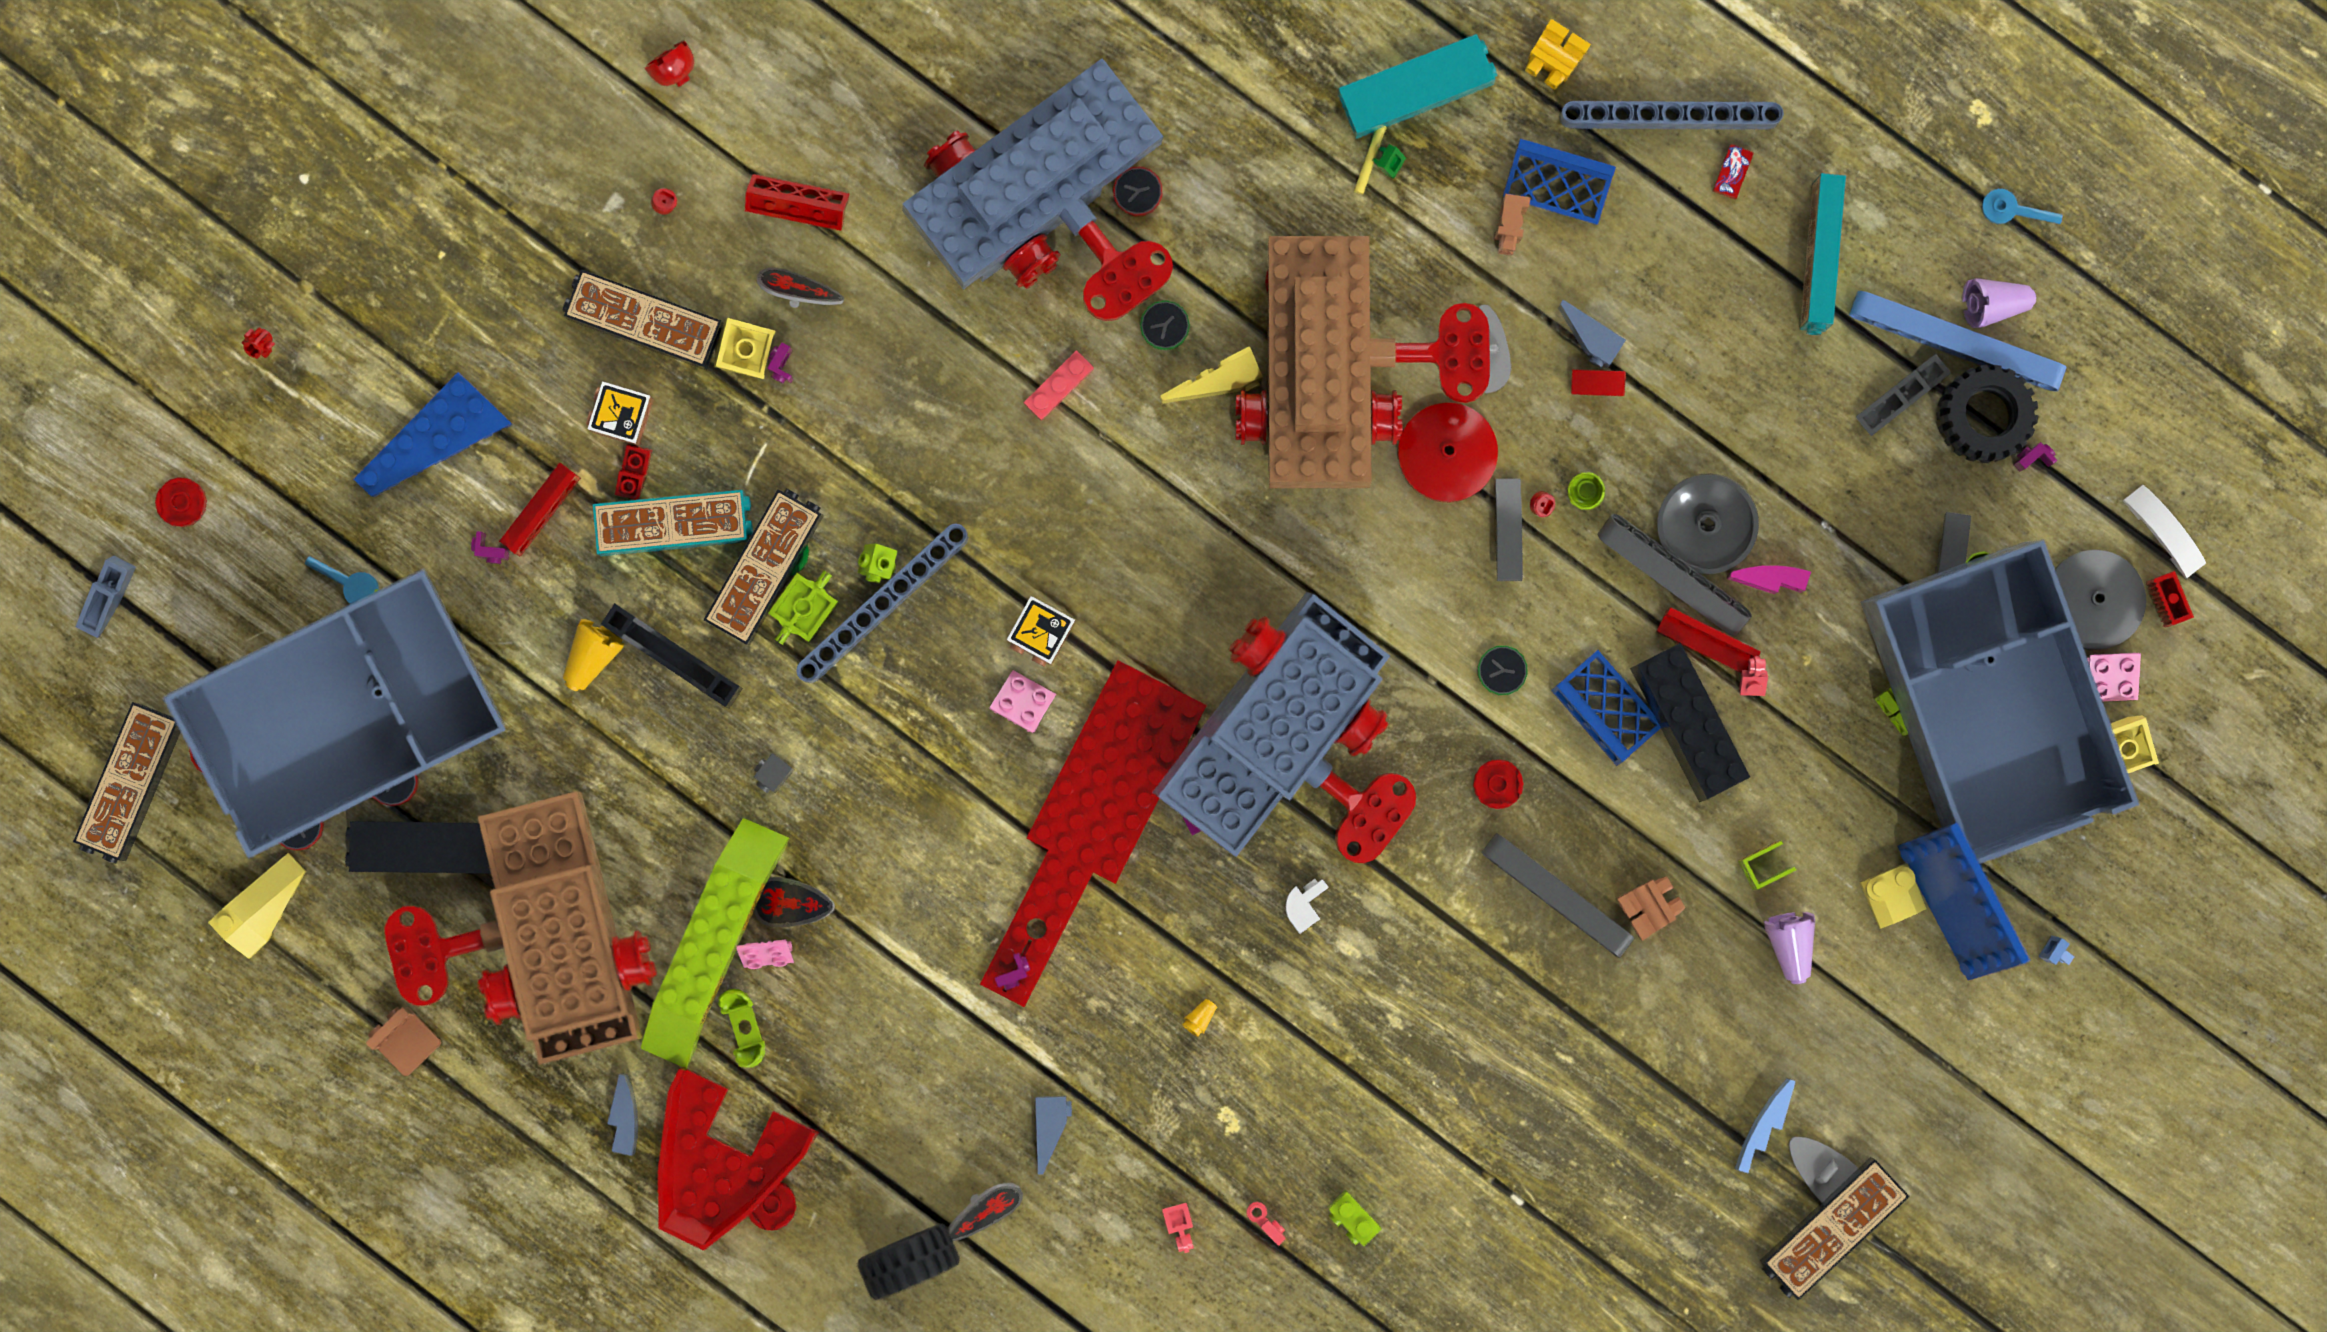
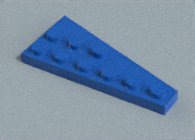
[354,372,513,497]

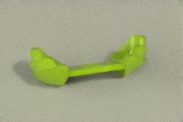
[718,989,765,1068]

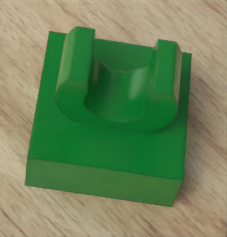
[1372,144,1406,179]

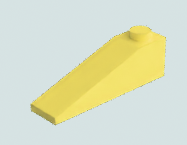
[1160,346,1263,404]
[208,853,306,959]

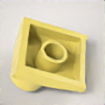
[714,318,775,379]
[2110,715,2159,773]
[1859,863,1926,929]

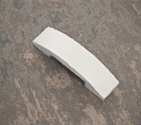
[2123,485,2206,579]

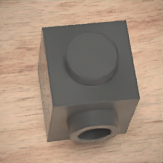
[754,753,795,794]

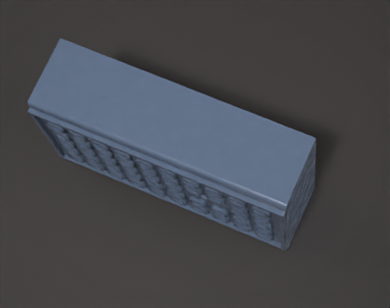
[1860,540,2139,864]
[163,568,506,858]

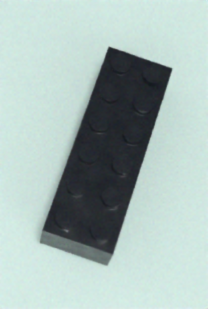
[1630,643,1750,802]

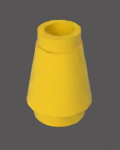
[1182,998,1217,1037]

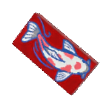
[1713,144,1754,200]

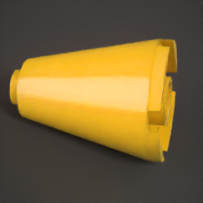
[563,619,625,691]

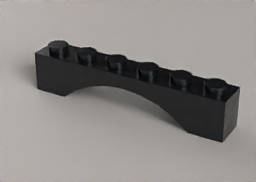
[601,603,743,709]

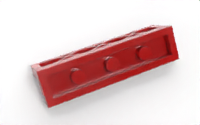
[745,174,850,231]
[499,462,581,557]
[1656,607,1761,674]

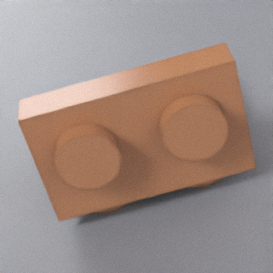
[366,1006,441,1076]

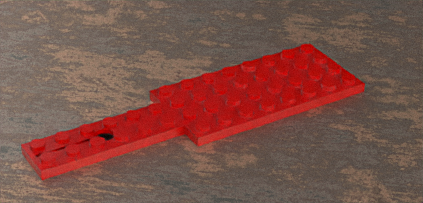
[980,660,1207,1007]

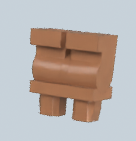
[1494,194,1530,255]
[1616,876,1685,941]

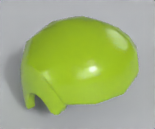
[1567,472,1605,510]

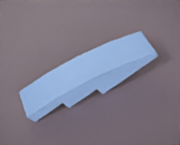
[1735,1078,1795,1173]

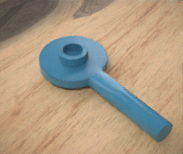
[1982,189,2063,224]
[305,556,379,604]

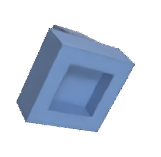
[2038,936,2074,965]

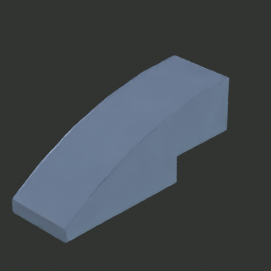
[75,556,136,638]
[608,1073,638,1156]

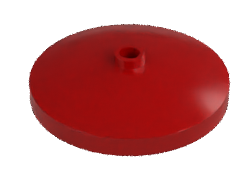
[1398,402,1498,503]

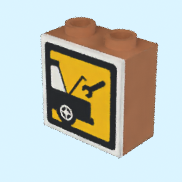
[586,382,654,446]
[1007,596,1076,667]

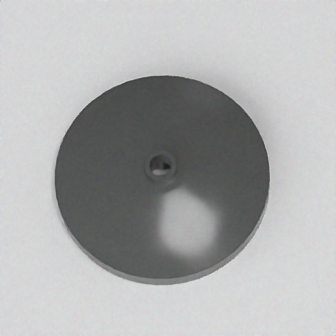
[1657,473,1759,574]
[2055,550,2146,650]

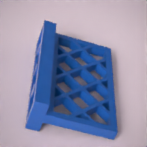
[1502,138,1616,225]
[1551,650,1661,766]

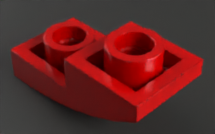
[1571,370,1626,396]
[614,444,652,500]

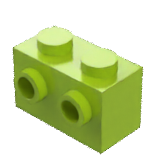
[1328,1190,1382,1246]

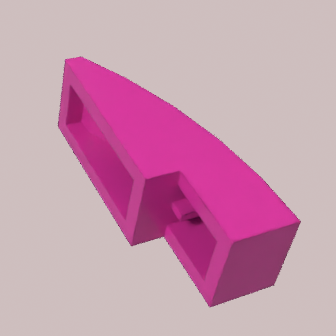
[1727,566,1811,594]

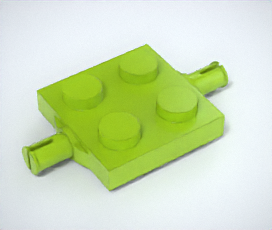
[768,570,839,645]

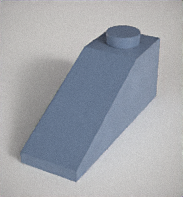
[1558,300,1626,368]
[1035,1096,1072,1174]

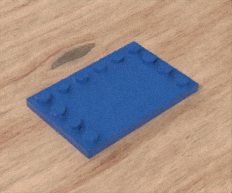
[1897,822,2030,980]

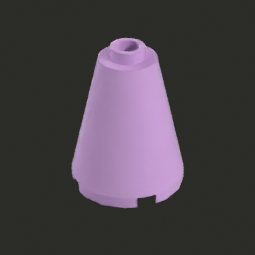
[1962,278,2036,328]
[1764,912,1815,984]

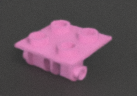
[2087,653,2141,702]
[989,670,1056,733]
[736,939,794,969]

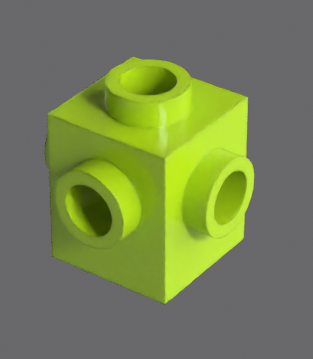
[857,543,897,583]

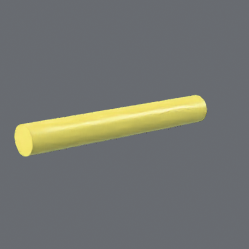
[1354,126,1387,195]

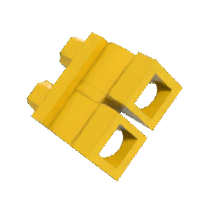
[1525,19,1591,90]

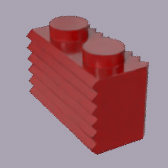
[2145,571,2194,628]

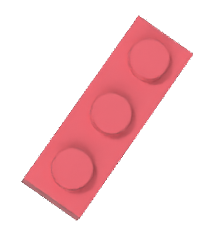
[1024,350,1094,421]

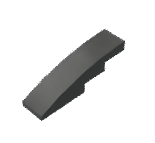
[1856,354,1951,436]
[1495,479,1523,581]
[1934,512,1971,574]

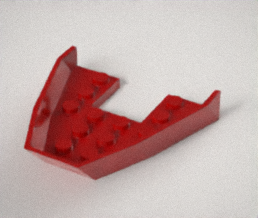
[658,1068,819,1251]

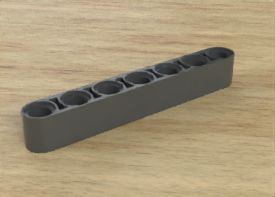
[1597,514,1752,636]
[1481,833,1635,958]

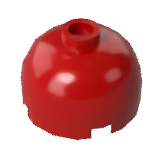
[644,40,695,87]

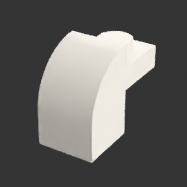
[1285,879,1329,934]

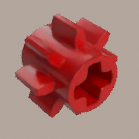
[241,327,275,359]

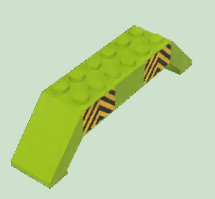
[640,818,789,1069]

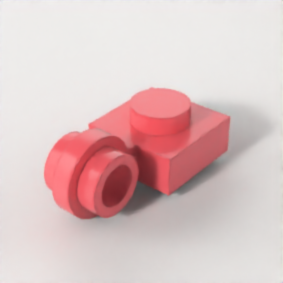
[1739,656,1768,696]
[1247,1202,1286,1246]
[1162,1203,1194,1253]

